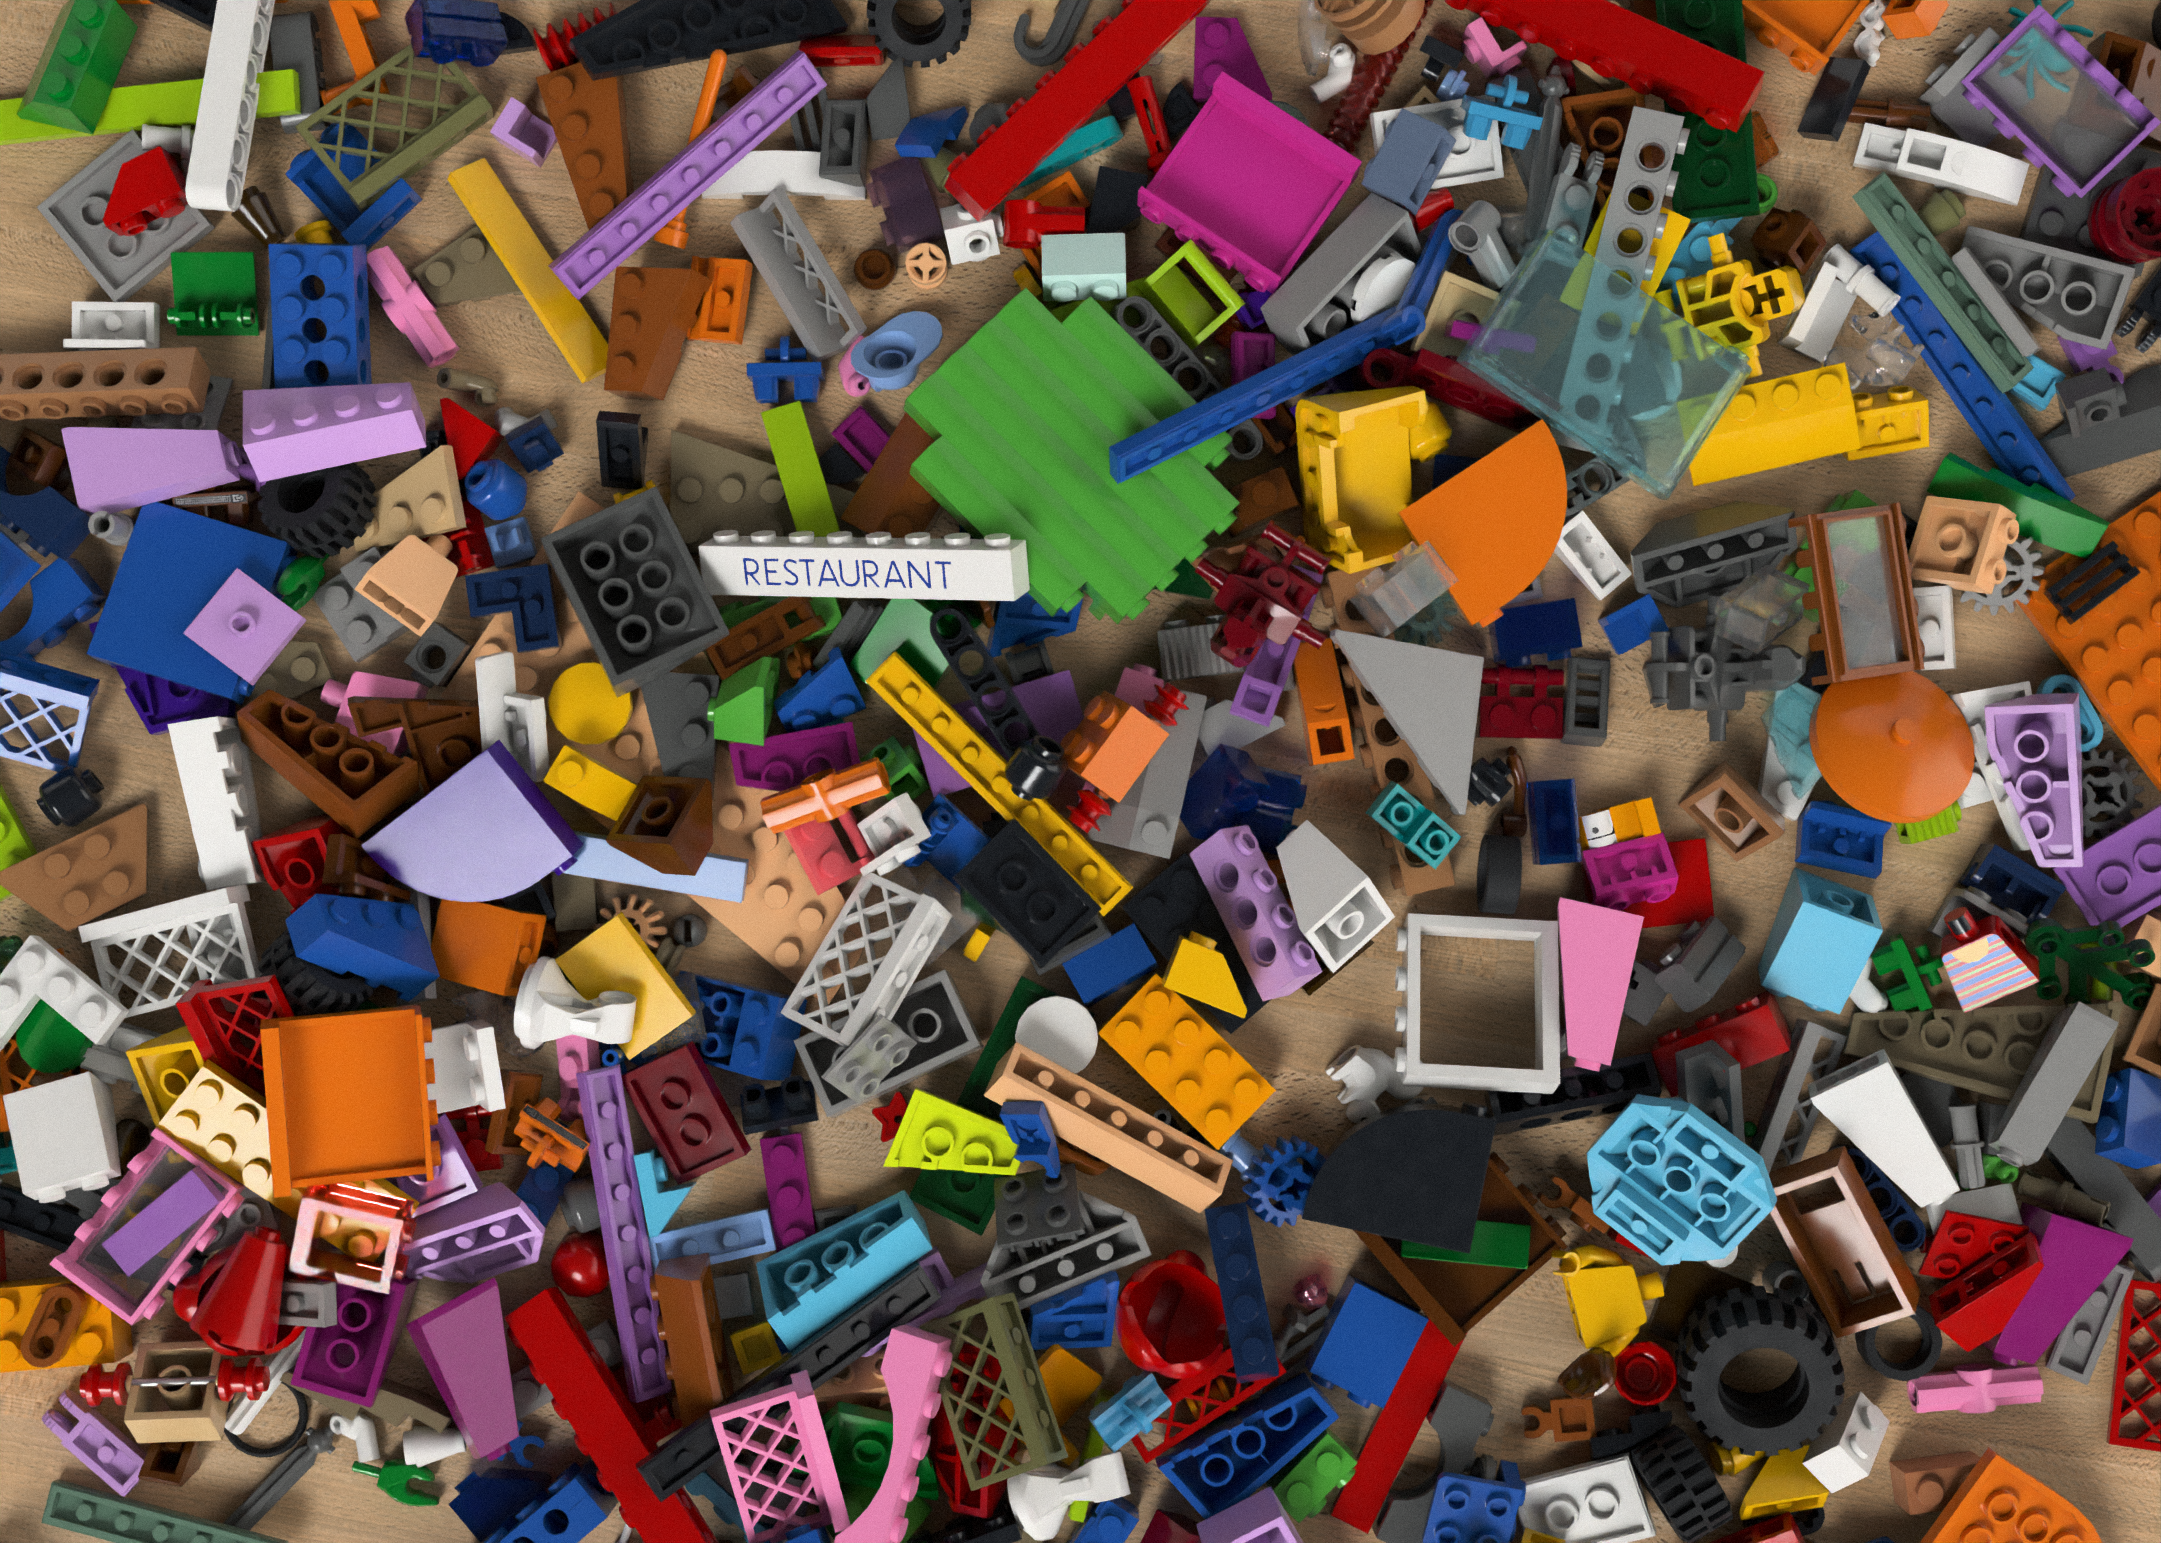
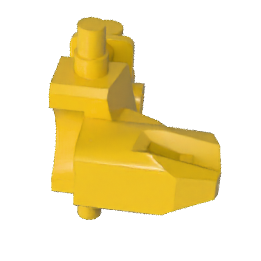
[1653,232,1805,379]

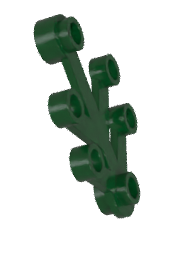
[2024,918,2155,1010]

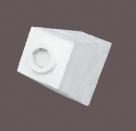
[1807,1048,1960,1208]

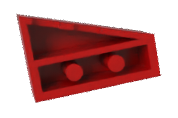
[1650,991,1792,1098]

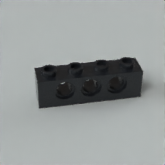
[1484,1052,1662,1136]

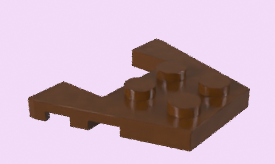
[348,696,482,824]

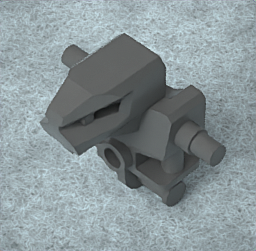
[1646,596,1806,742]

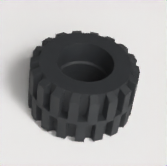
[867,0,971,68]
[258,463,377,558]
[258,928,375,1016]
[1631,1425,1733,1543]

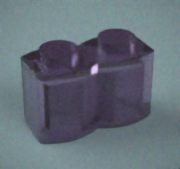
[865,157,945,254]

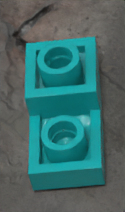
[1365,780,1461,869]

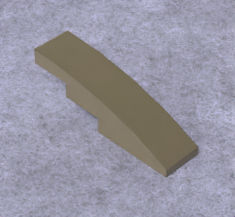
[280,1365,454,1433]

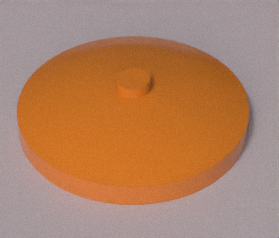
[1809,664,1975,823]

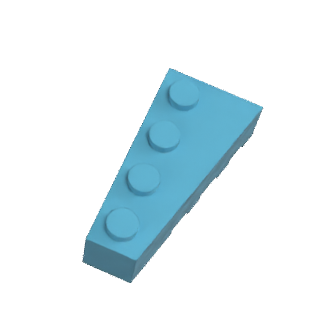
[756,1190,933,1351]

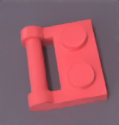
[784,809,875,895]

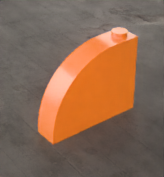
[1397,419,1567,628]

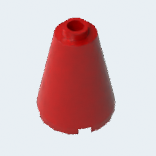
[189,1225,287,1351]

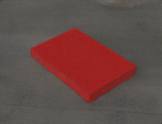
[1580,838,1714,929]

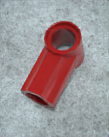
[1003,199,1085,249]

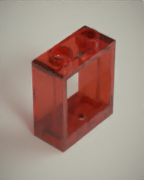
[288,1183,417,1294]

